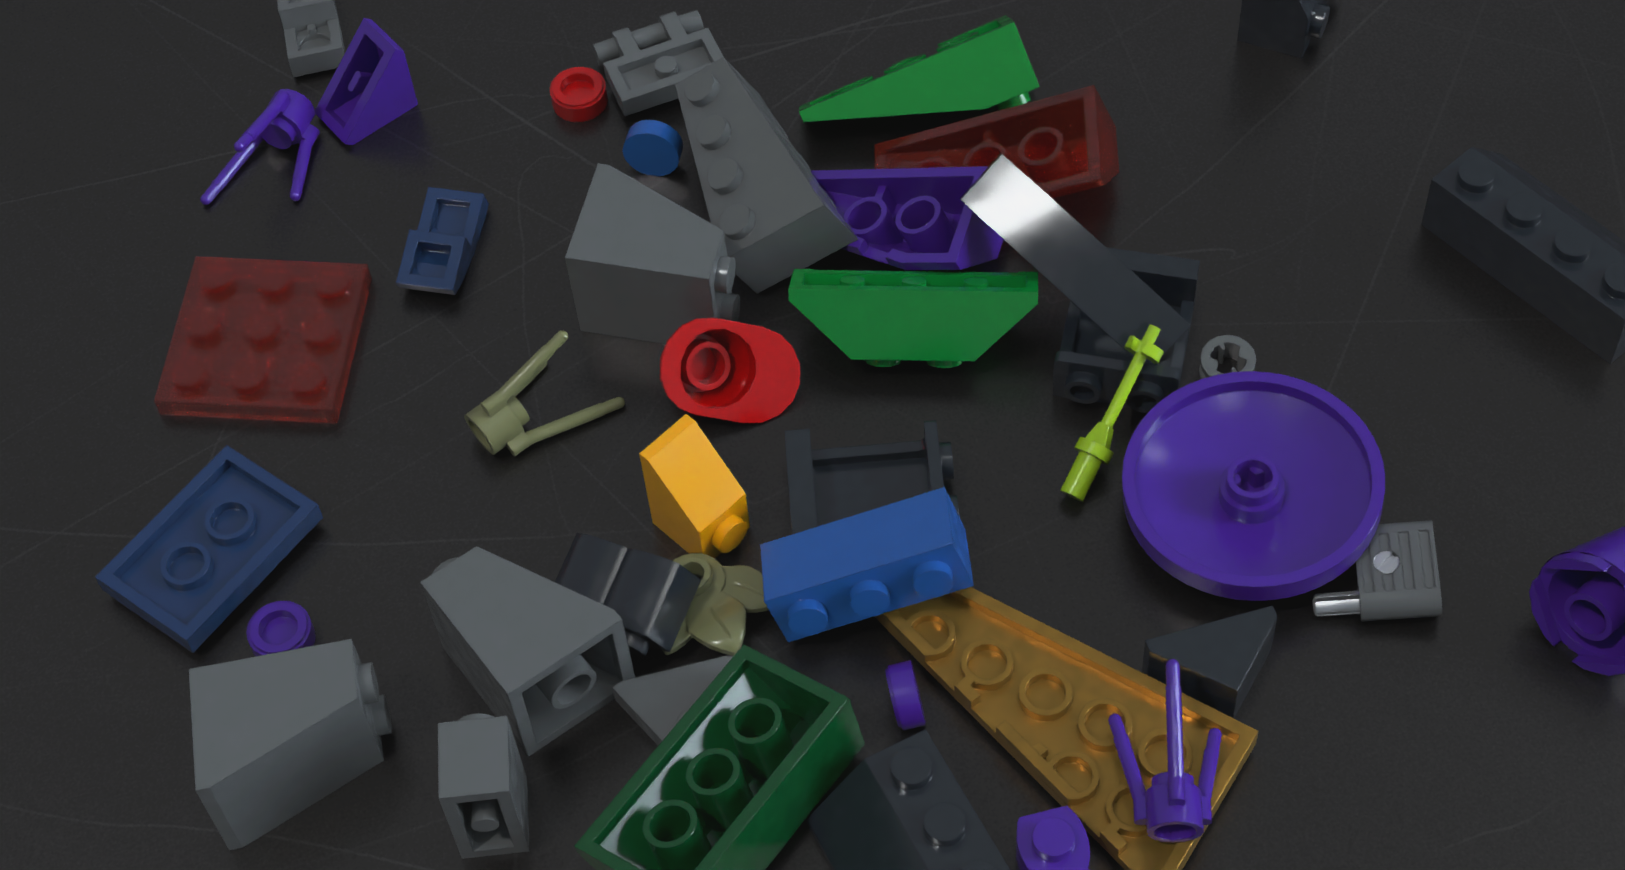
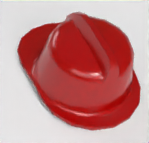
[660,317,800,423]

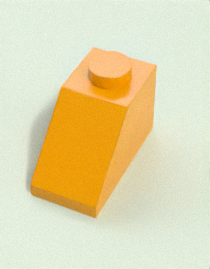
[639,414,750,558]

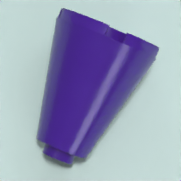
[1529,526,1625,676]

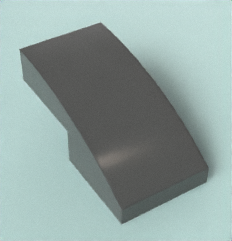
[277,0,345,78]

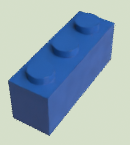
[760,487,974,642]

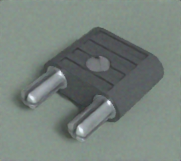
[1312,520,1442,622]

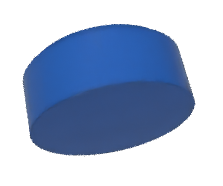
[623,120,683,176]

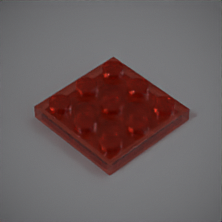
[154,256,372,424]

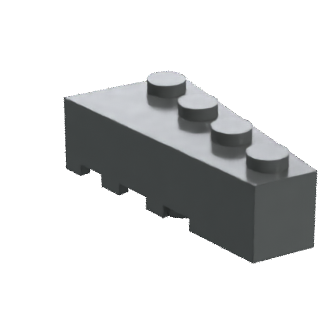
[675,57,858,294]

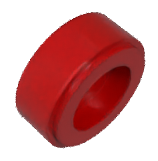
[550,67,608,122]

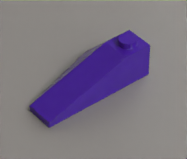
[810,166,1004,270]

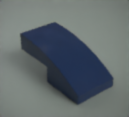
[396,187,489,295]

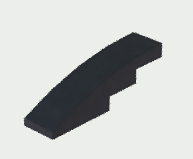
[960,154,1191,364]

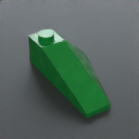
[799,15,1040,122]

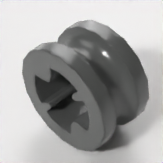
[1199,335,1256,379]

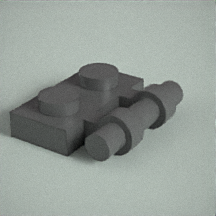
[592,10,724,116]

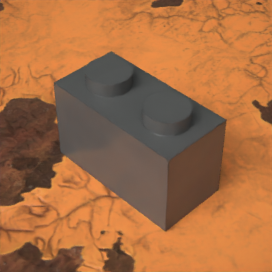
[438,713,530,859]

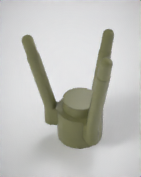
[464,330,625,456]

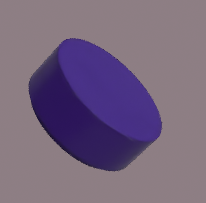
[246,601,316,657]
[885,660,926,731]

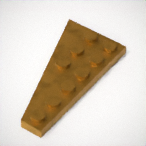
[874,587,1259,870]

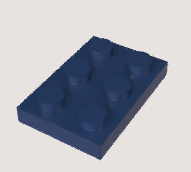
[95,445,323,653]

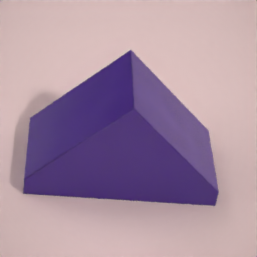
[315,18,418,145]

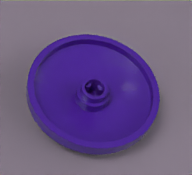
[1122,371,1385,601]

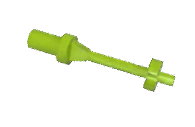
[1060,324,1164,502]

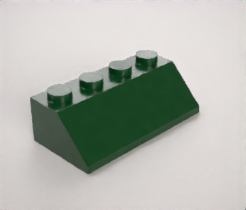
[574,644,865,870]

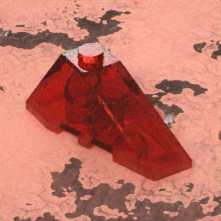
[875,85,1119,198]

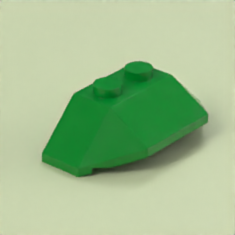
[788,269,1038,368]

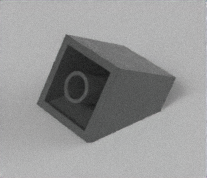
[565,163,740,344]
[420,546,635,757]
[189,639,392,850]

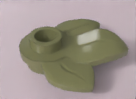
[662,553,769,656]

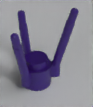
[200,89,320,205]
[1108,659,1222,843]

